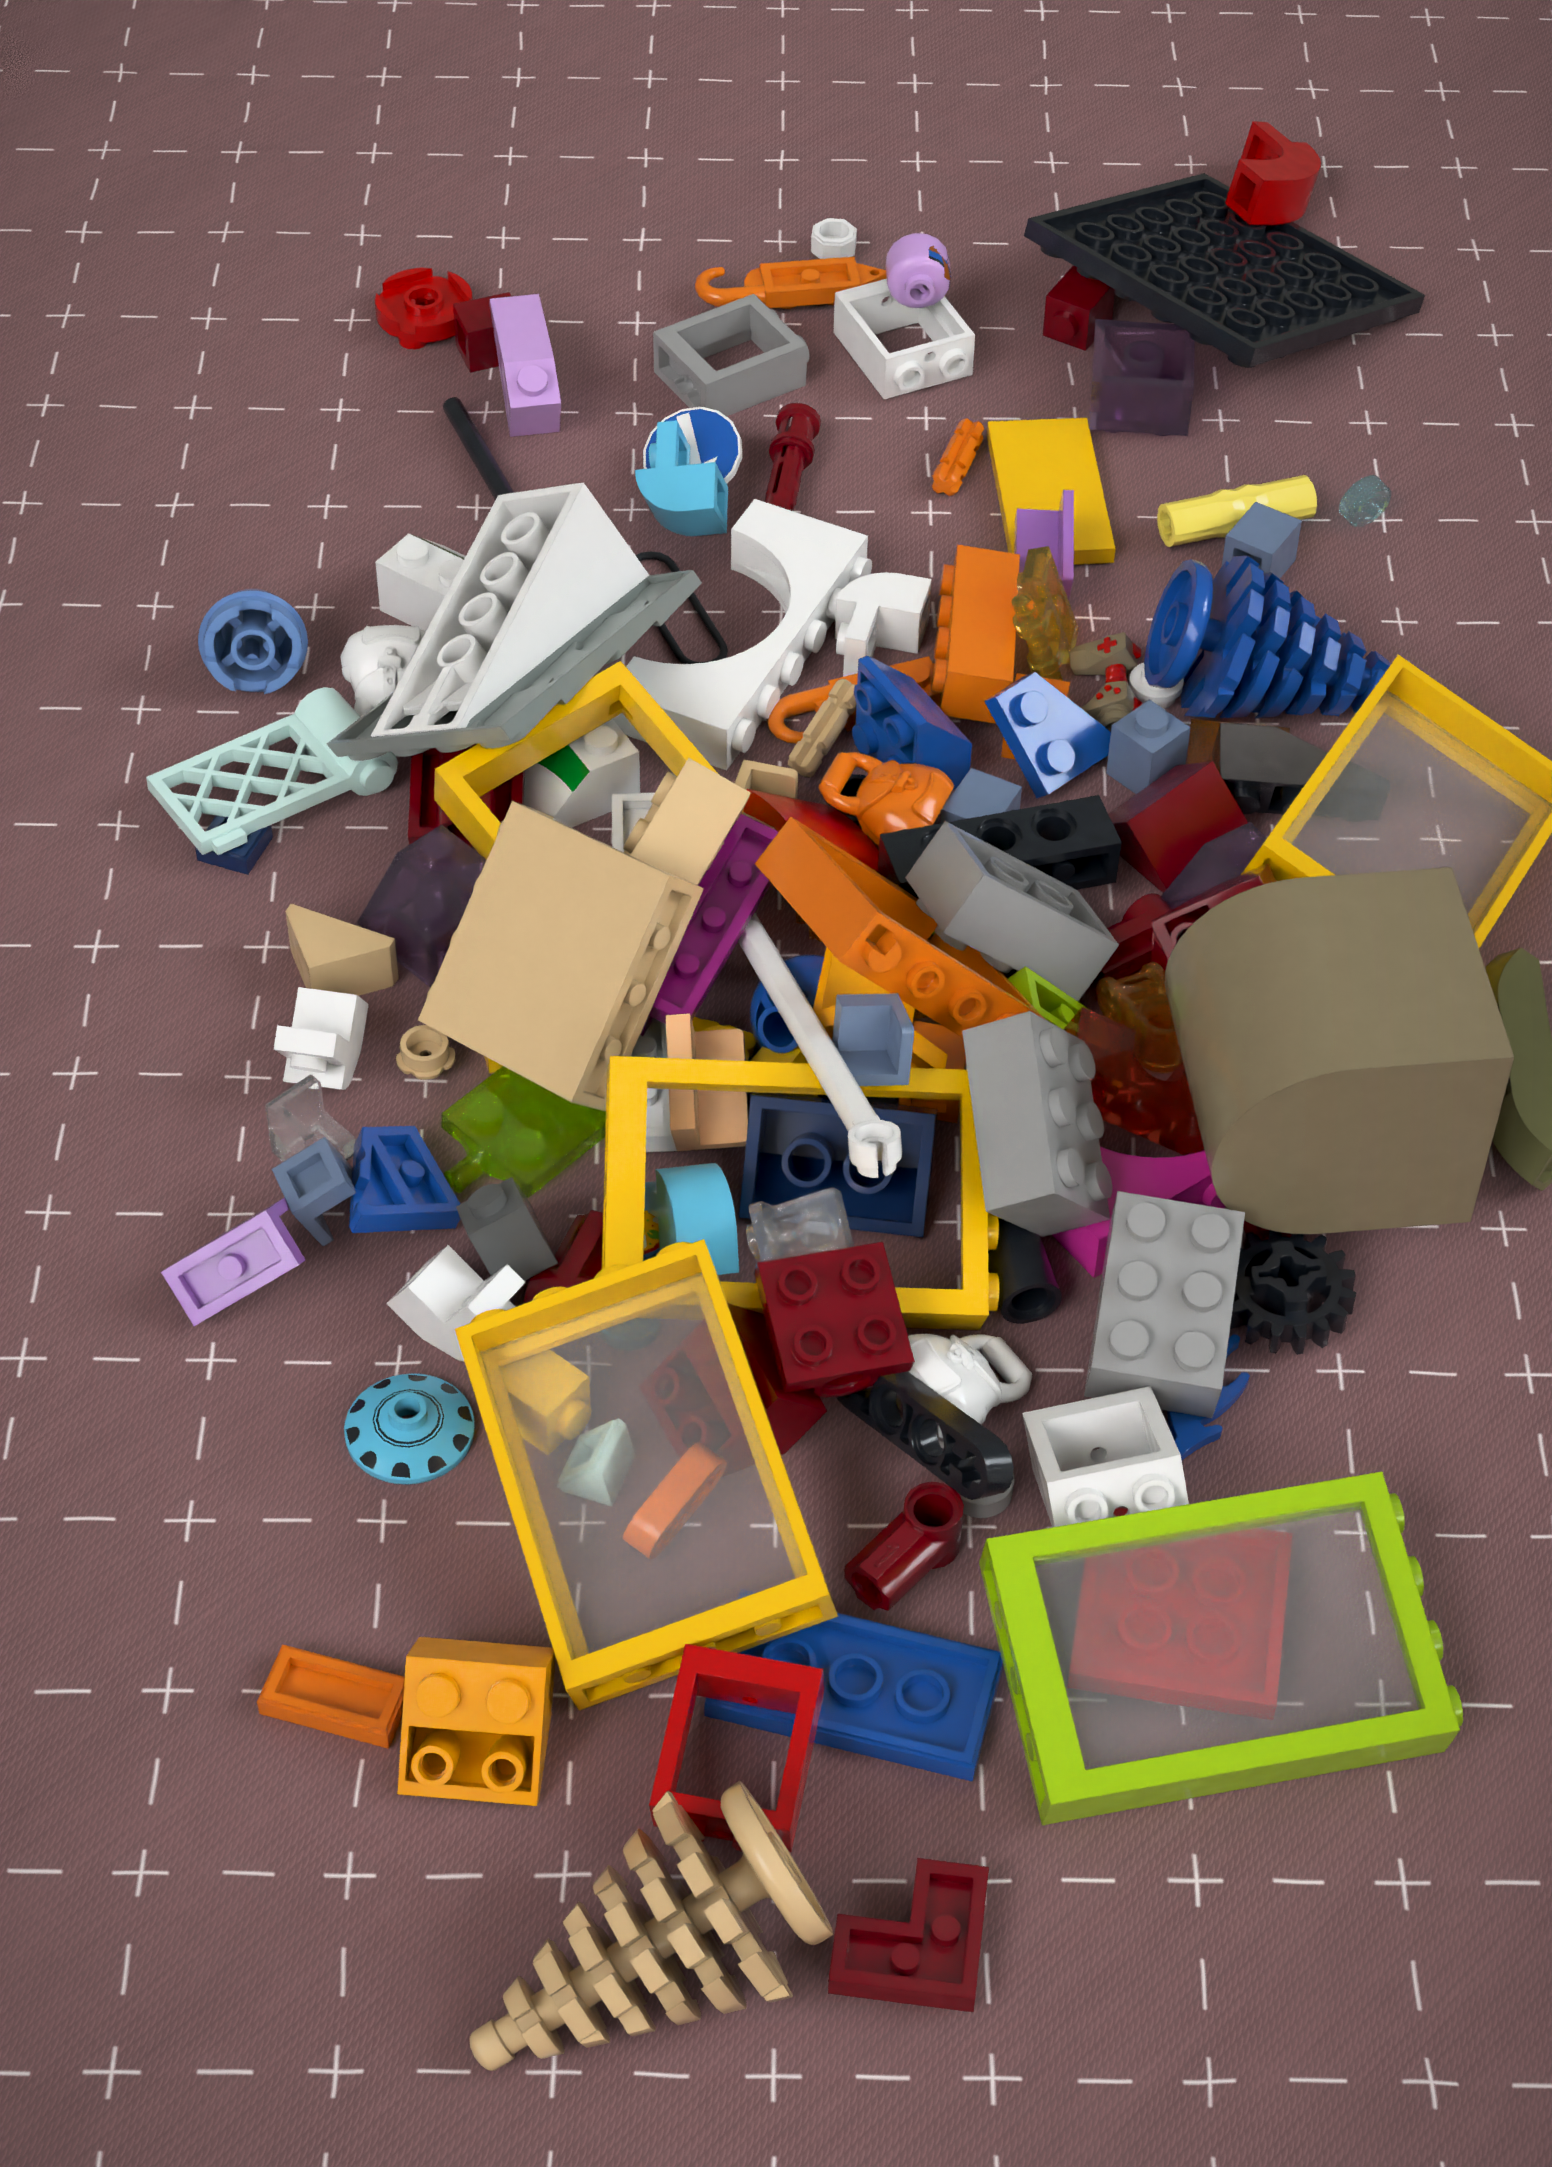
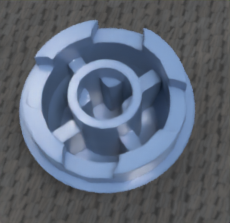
[198,589,308,694]

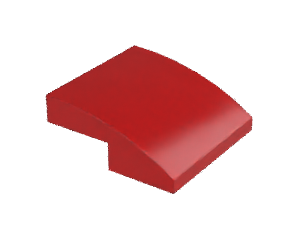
[743,789,879,872]

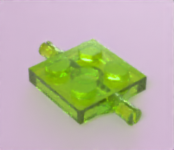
[441,1066,606,1198]

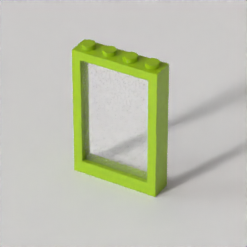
[979,1471,1463,1825]

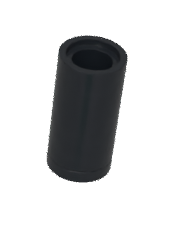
[988,1217,1062,1324]

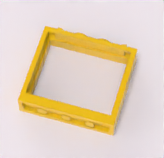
[434,661,744,862]

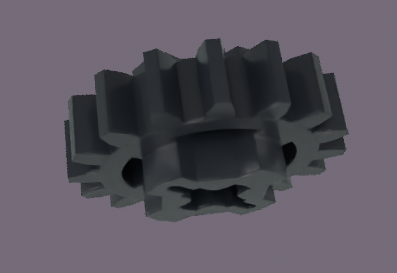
[1230,1230,1356,1355]

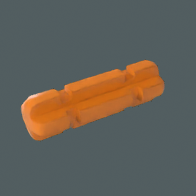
[932,418,984,496]

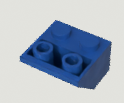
[852,656,972,791]

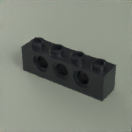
[877,795,1122,899]

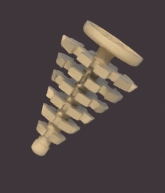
[470,1781,833,2071]

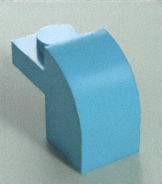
[635,420,728,536]
[644,1163,739,1275]

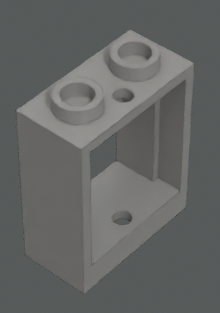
[653,294,810,417]

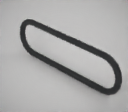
[635,551,728,664]

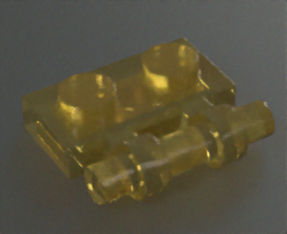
[1011,546,1079,681]

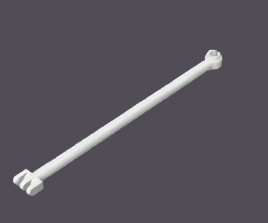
[738,913,902,1178]

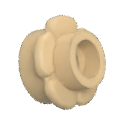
[396,1025,455,1080]

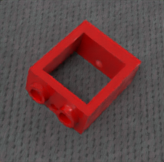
[649,1644,824,1852]

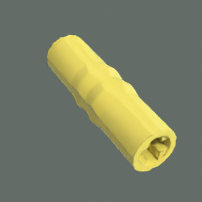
[1157,475,1317,547]

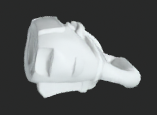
[340,625,426,717]
[896,1334,1032,1449]

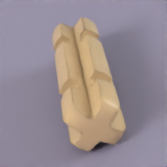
[788,679,856,777]

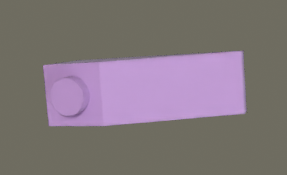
[490,294,561,437]

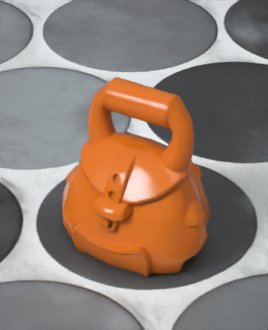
[818,752,954,846]

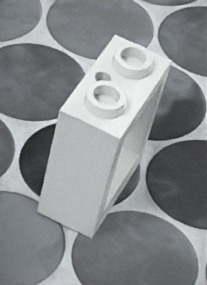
[833,279,975,399]
[1022,1386,1189,1527]

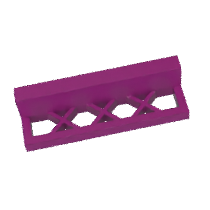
[640,814,778,1036]

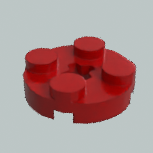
[375,267,473,350]

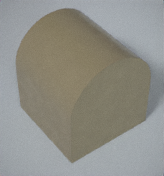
[1165,867,1514,1234]

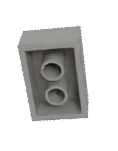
[905,821,1119,1001]
[962,1011,1112,1237]
[1084,1191,1245,1418]

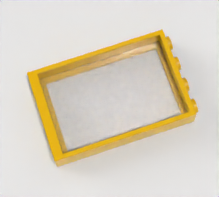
[1241,655,1552,948]
[455,1239,838,1711]

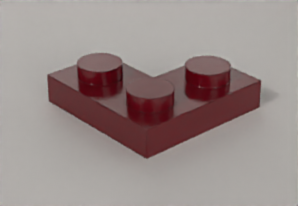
[828,1858,989,2013]

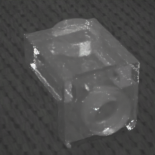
[746,1187,854,1262]

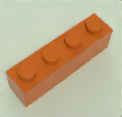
[931,544,1020,724]

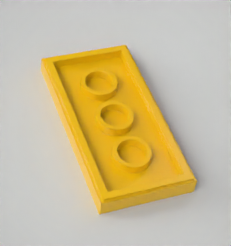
[986,418,1116,565]

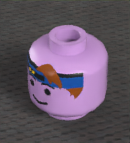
[886,233,951,308]

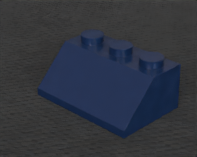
[739,1092,938,1237]

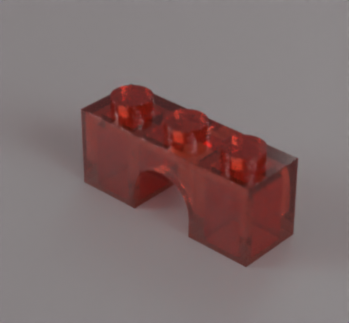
[1063,1007,1205,1156]

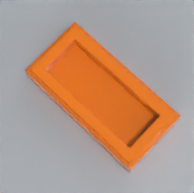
[257,1644,405,1749]

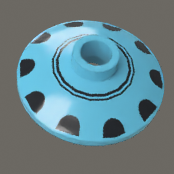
[344,1374,475,1484]

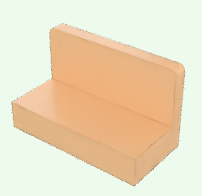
[666,1013,749,1151]

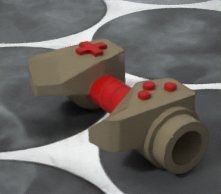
[1069,632,1143,731]

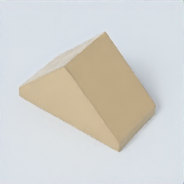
[285,904,399,996]

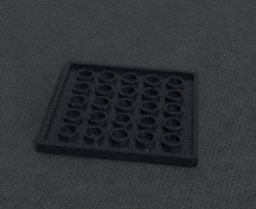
[1024,173,1425,368]

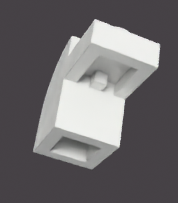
[835,572,931,677]
[274,987,369,1090]
[386,1245,525,1362]

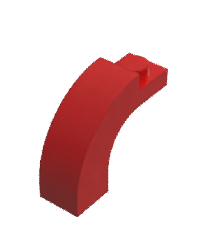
[1225,121,1321,225]

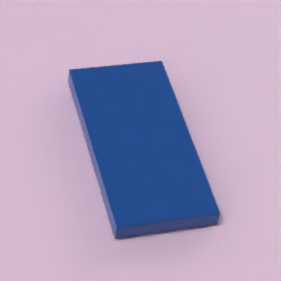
[704,1590,1003,1782]

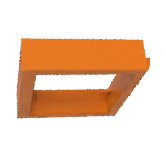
[755,817,1045,1038]

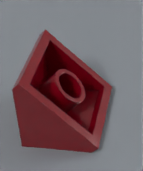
[1108,761,1252,897]

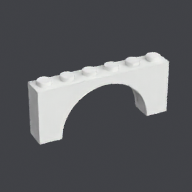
[612,499,872,770]

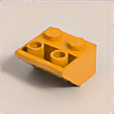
[397,1637,556,1806]

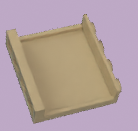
[418,801,704,1111]

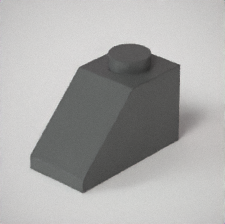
[456,1177,557,1281]

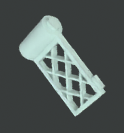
[146,687,398,855]

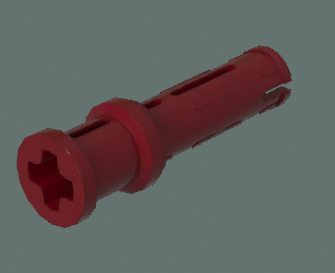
[765,403,821,511]

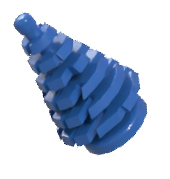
[1144,555,1390,719]

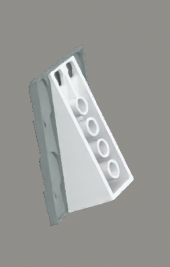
[327,482,702,761]

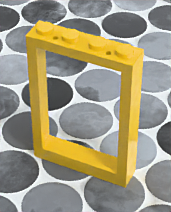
[602,1056,999,1330]

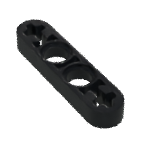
[836,1371,1014,1500]

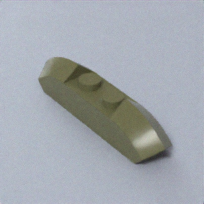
[1485,948,1552,1191]

